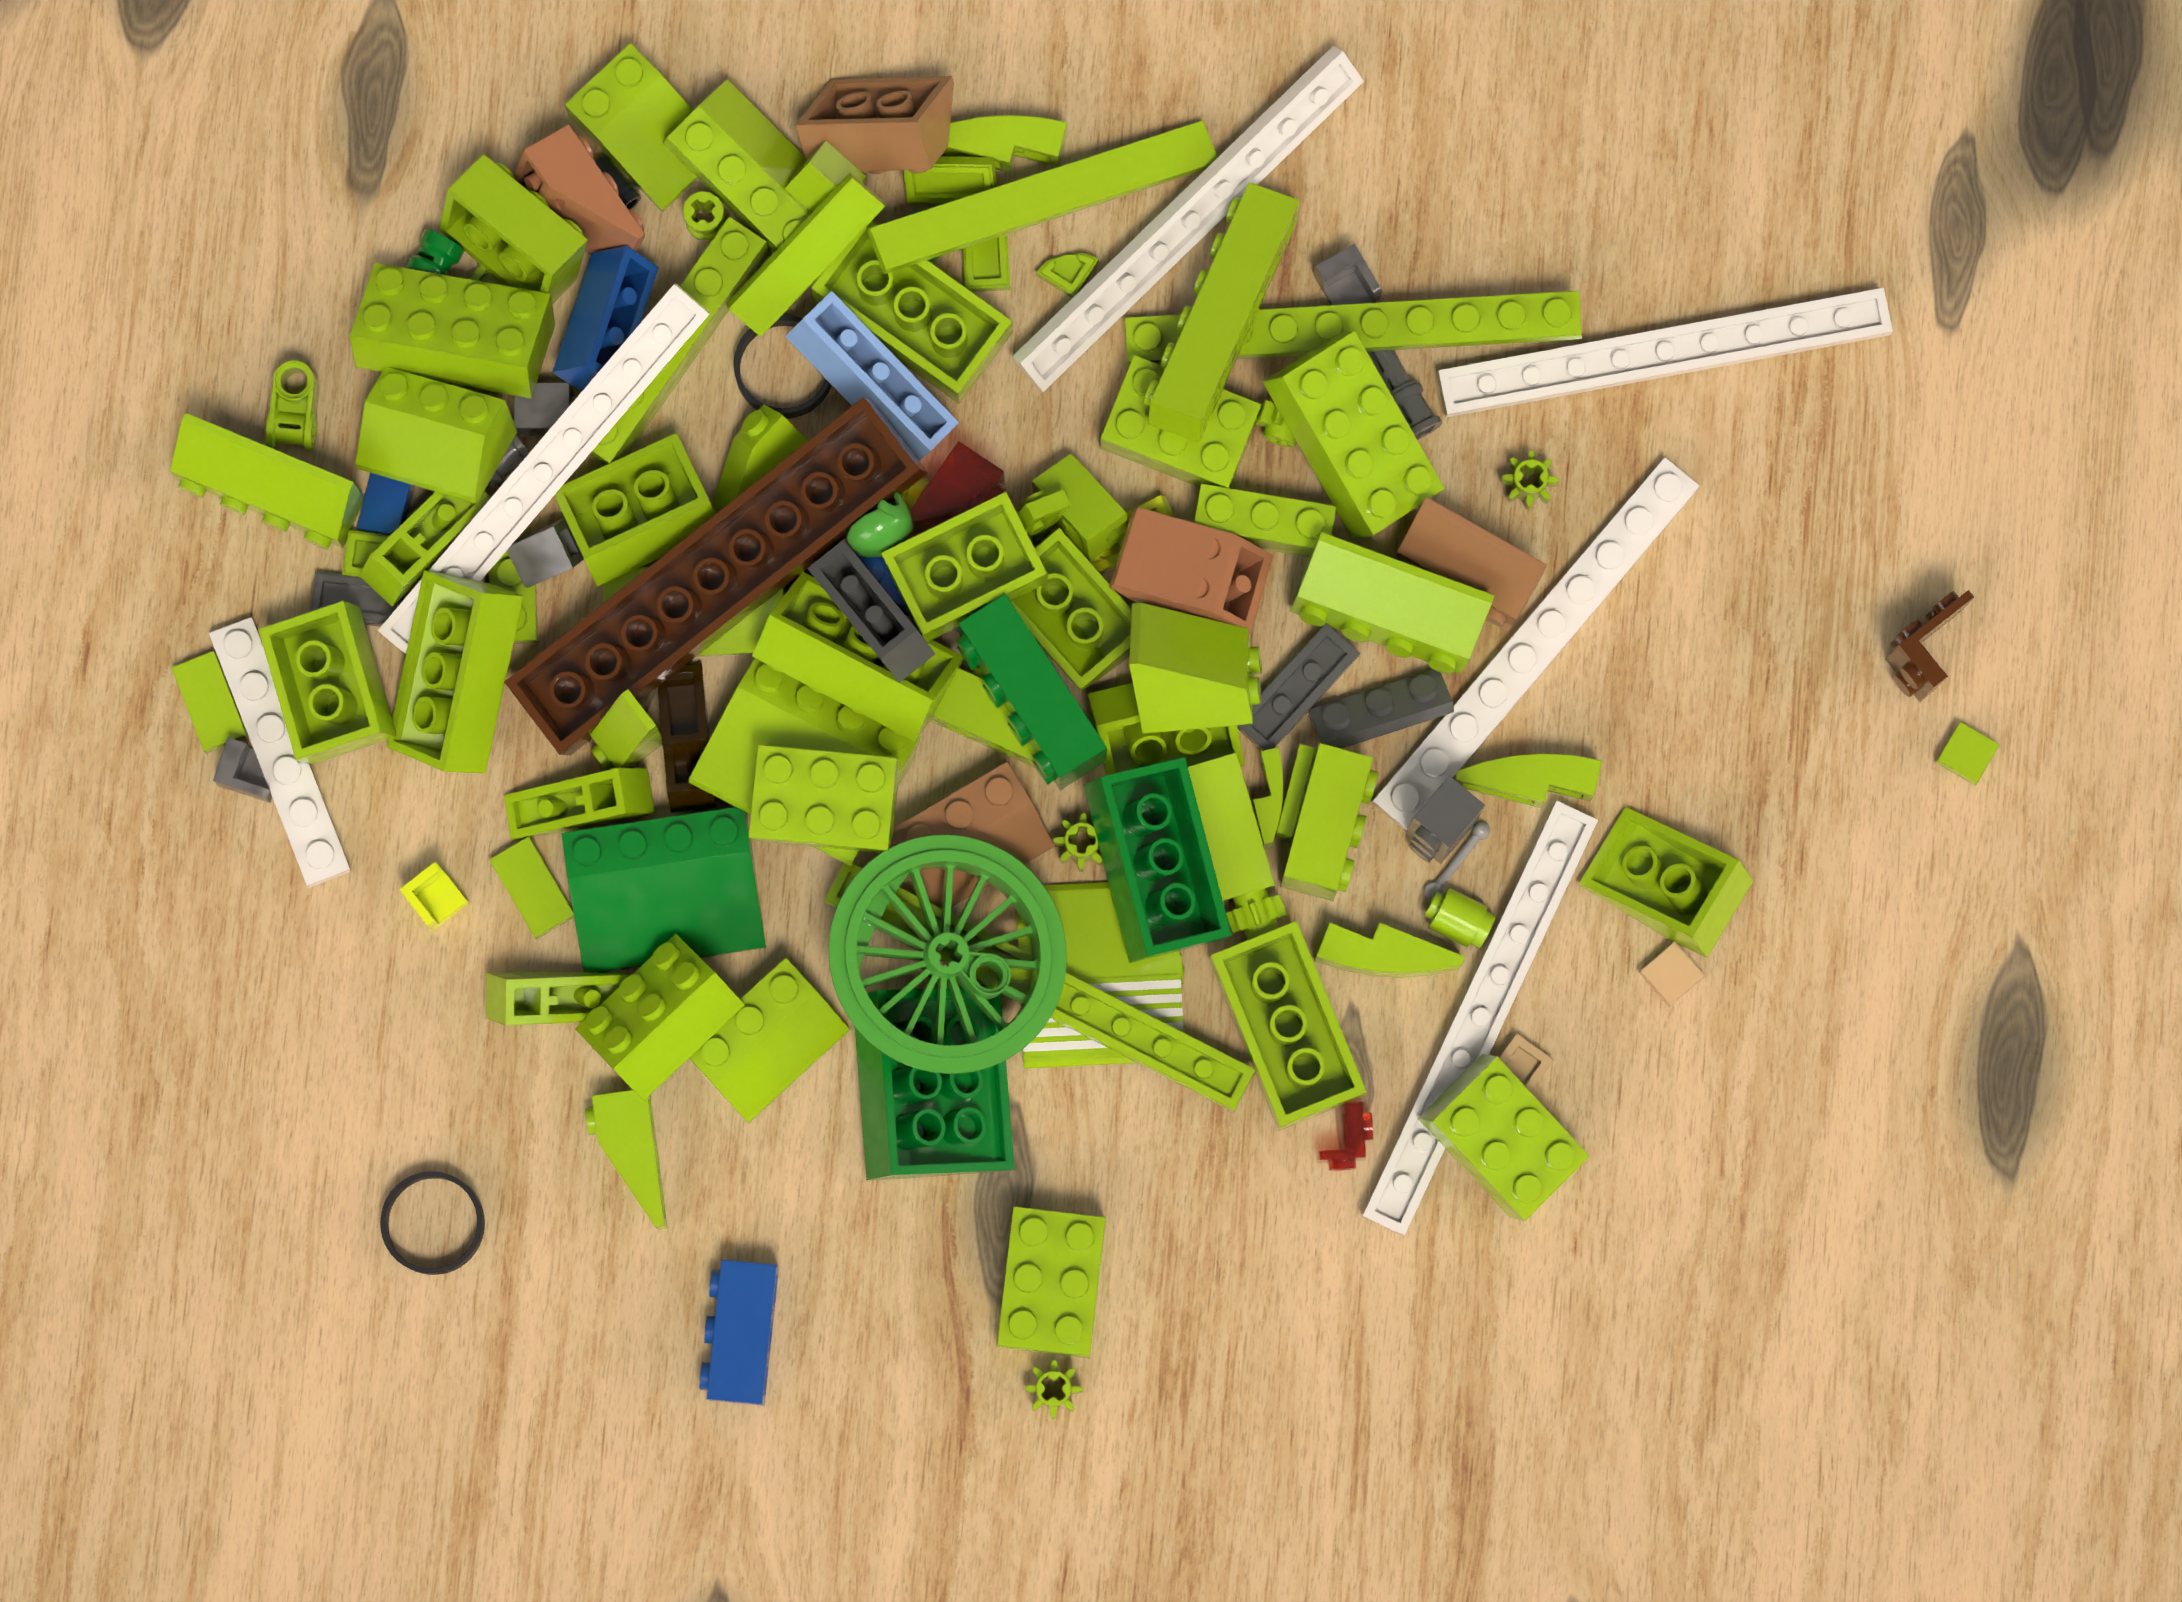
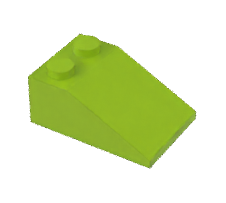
[565,43,698,212]
[1579,806,1754,958]

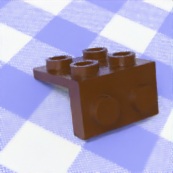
[1885,590,1974,702]

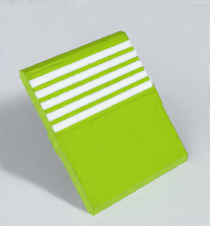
[1017,882,1185,1069]

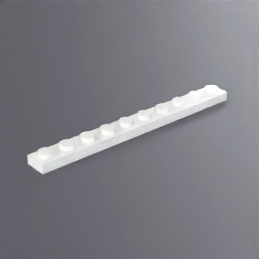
[1012,46,1364,392]
[377,283,710,654]
[1437,288,1893,418]
[1372,457,1700,832]
[1362,801,1598,1236]

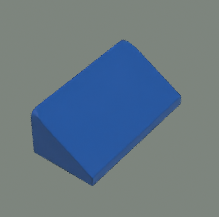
[356,473,415,535]

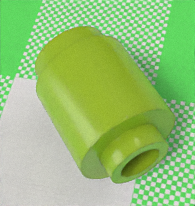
[1424,887,1496,948]

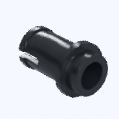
[595,155,641,209]

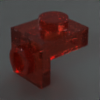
[1318,1102,1373,1171]

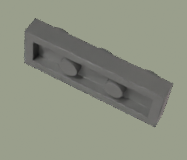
[1237,623,1360,751]
[1309,669,1454,749]

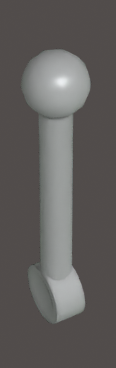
[1424,822,1490,900]

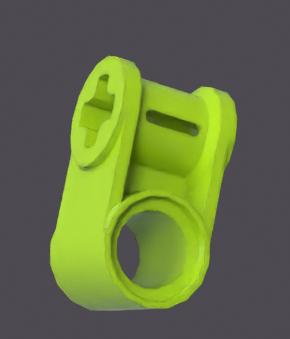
[266,360,320,451]

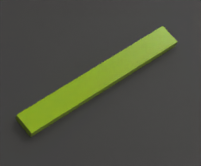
[868,120,1218,274]

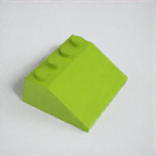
[688,658,921,867]

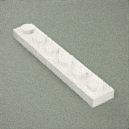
[209,617,351,888]

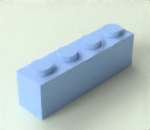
[785,291,959,461]

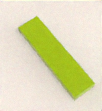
[726,173,885,337]

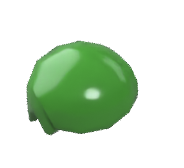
[847,492,914,557]

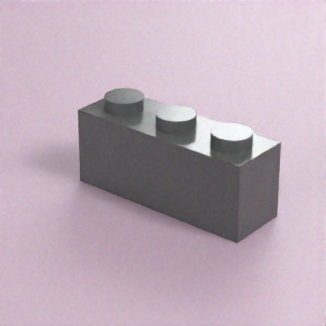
[807,539,935,683]
[1406,775,1485,864]

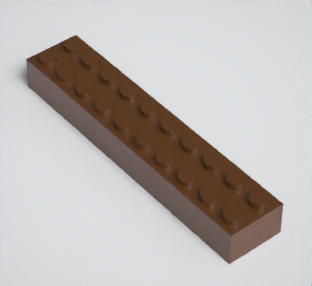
[504,397,928,756]

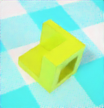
[399,862,469,931]

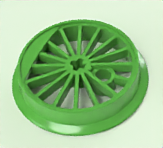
[829,835,1067,1074]

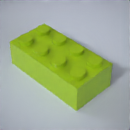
[811,221,1013,404]
[349,263,555,399]
[1263,331,1445,539]
[1210,921,1367,1131]

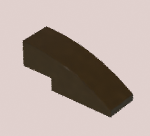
[658,664,716,812]

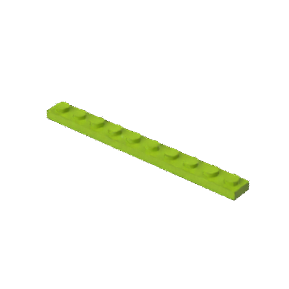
[1125,291,1582,366]
[824,863,1256,1112]

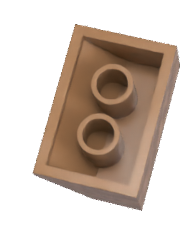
[796,76,954,174]
[1395,497,1547,627]
[892,761,1055,909]

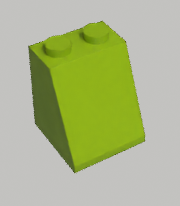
[1129,603,1262,734]

